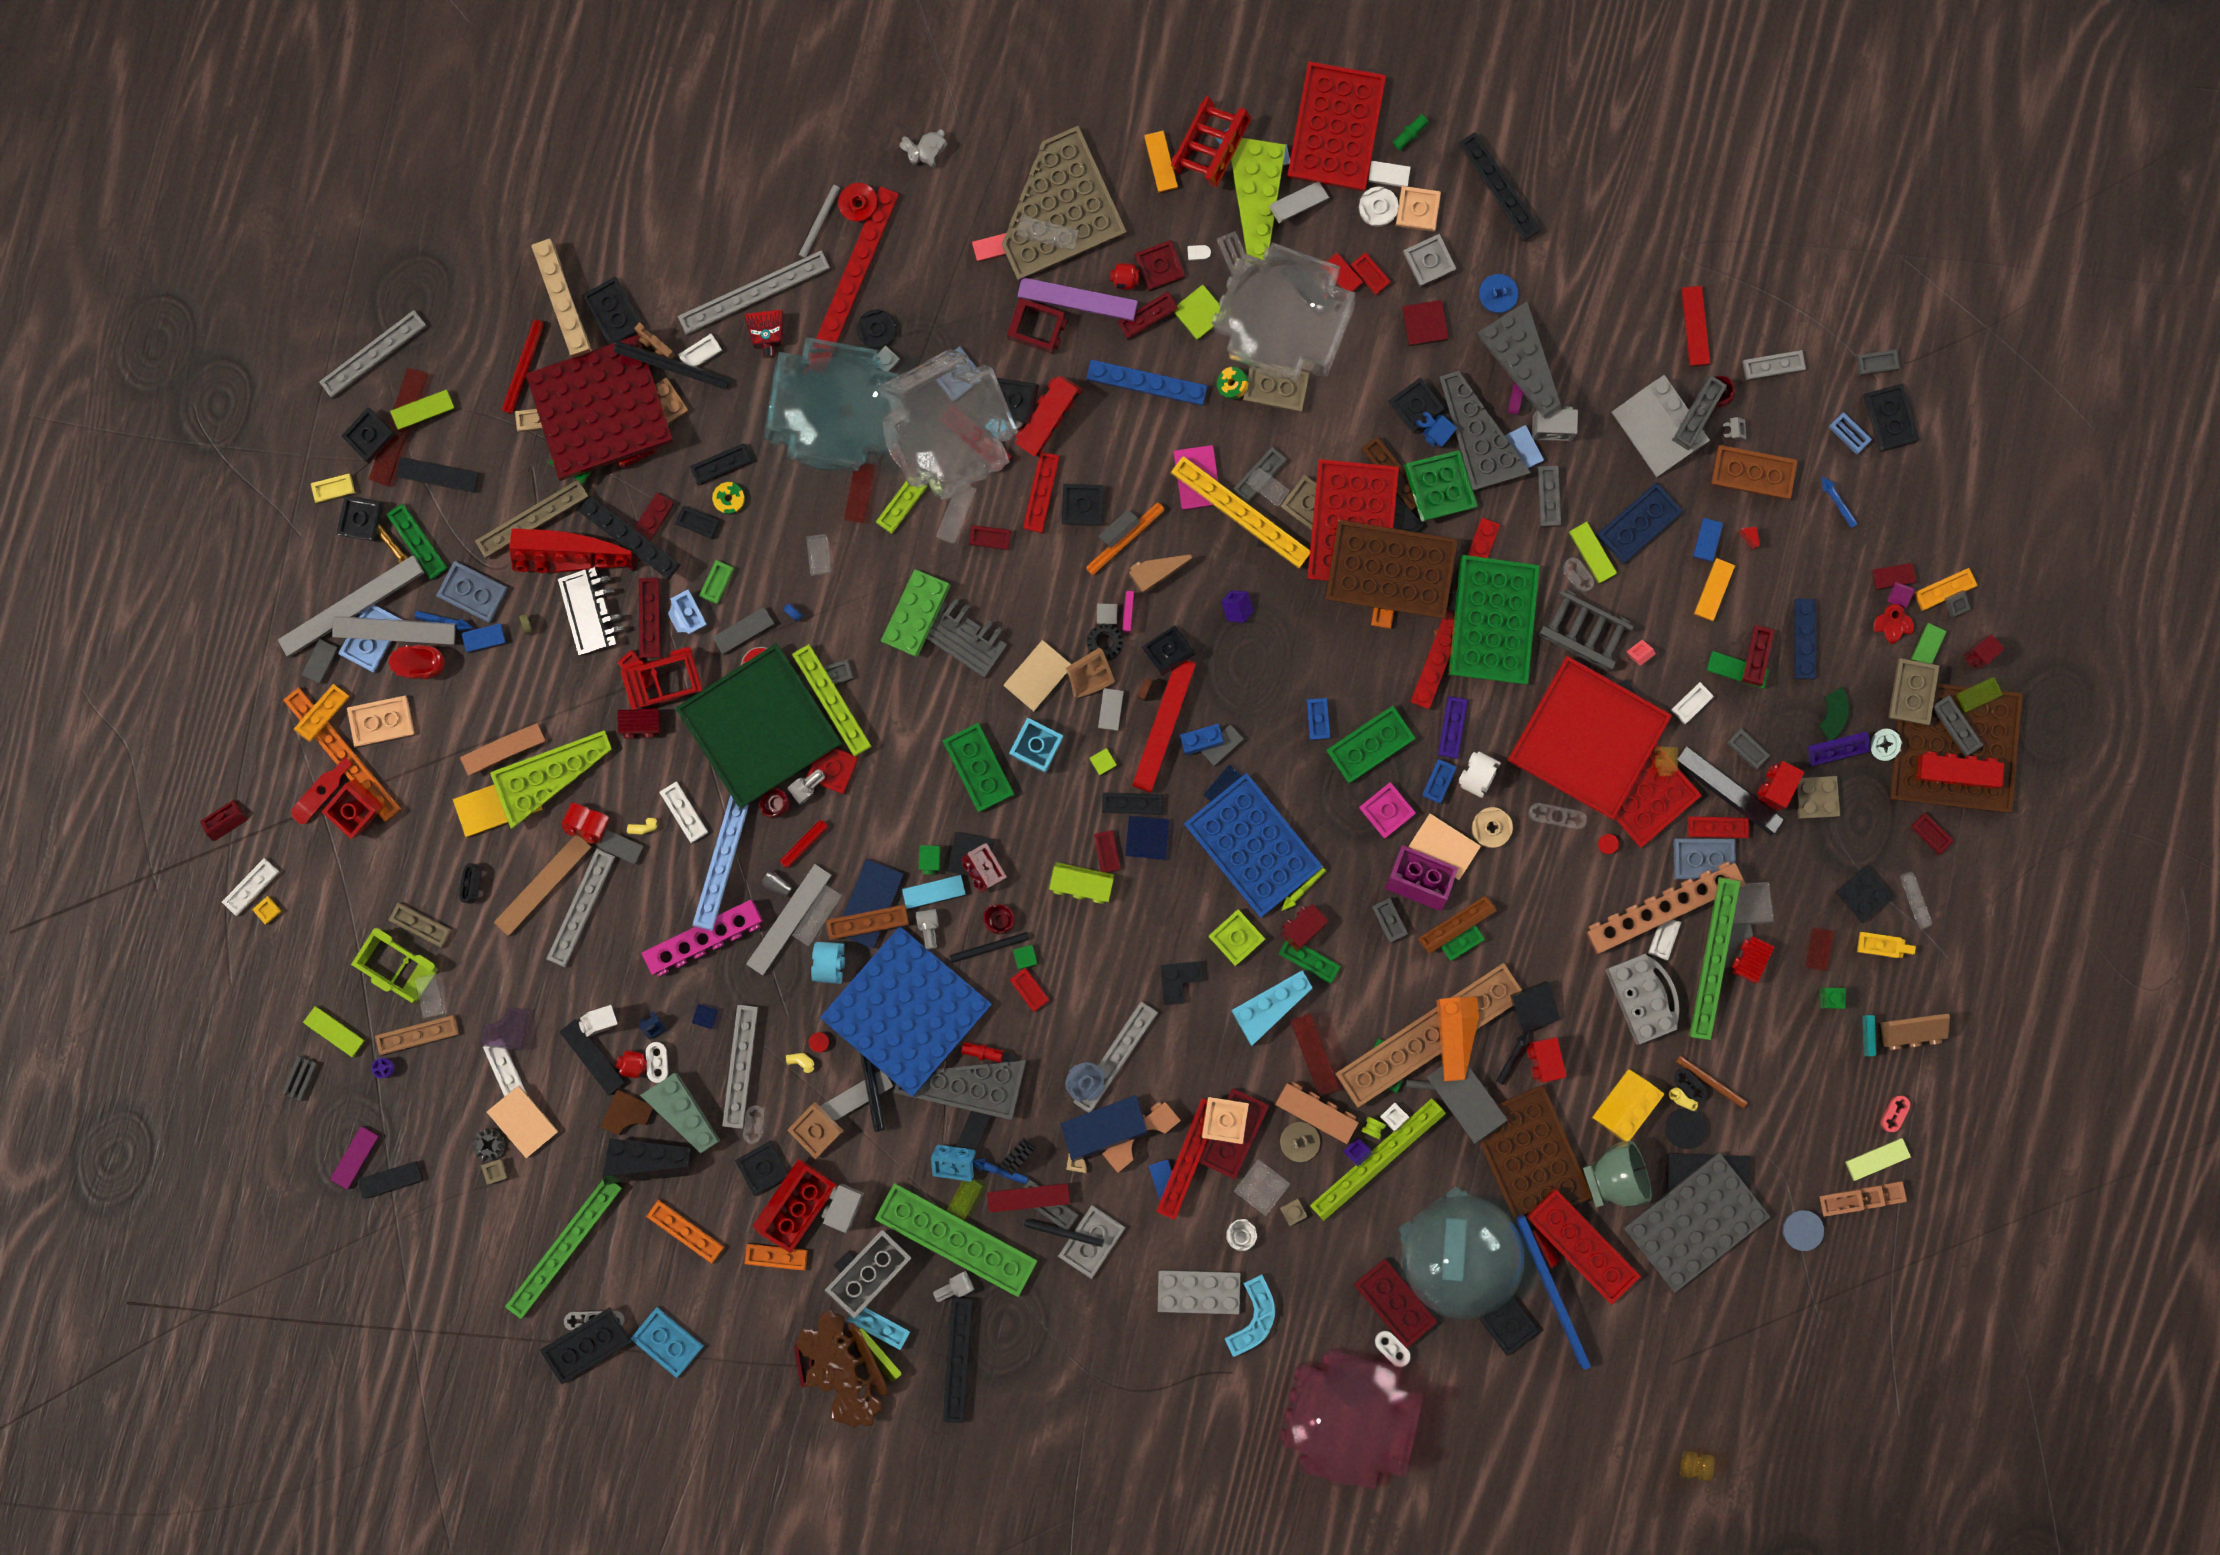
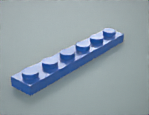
[1086,360,1207,406]

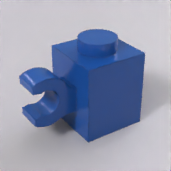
[1416,412,1457,447]

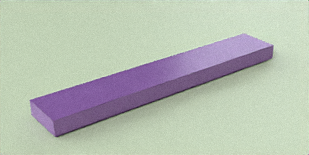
[1017,278,1138,322]

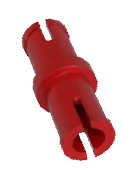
[961,1042,1004,1063]

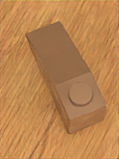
[1129,554,1192,595]

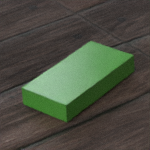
[699,560,734,605]
[1910,623,1947,664]

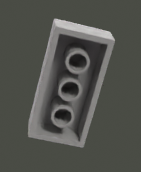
[825,1230,911,1319]

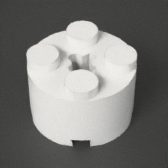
[1459,752,1501,798]

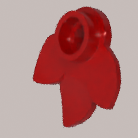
[1874,604,1914,644]

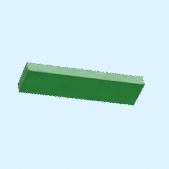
[386,503,448,580]

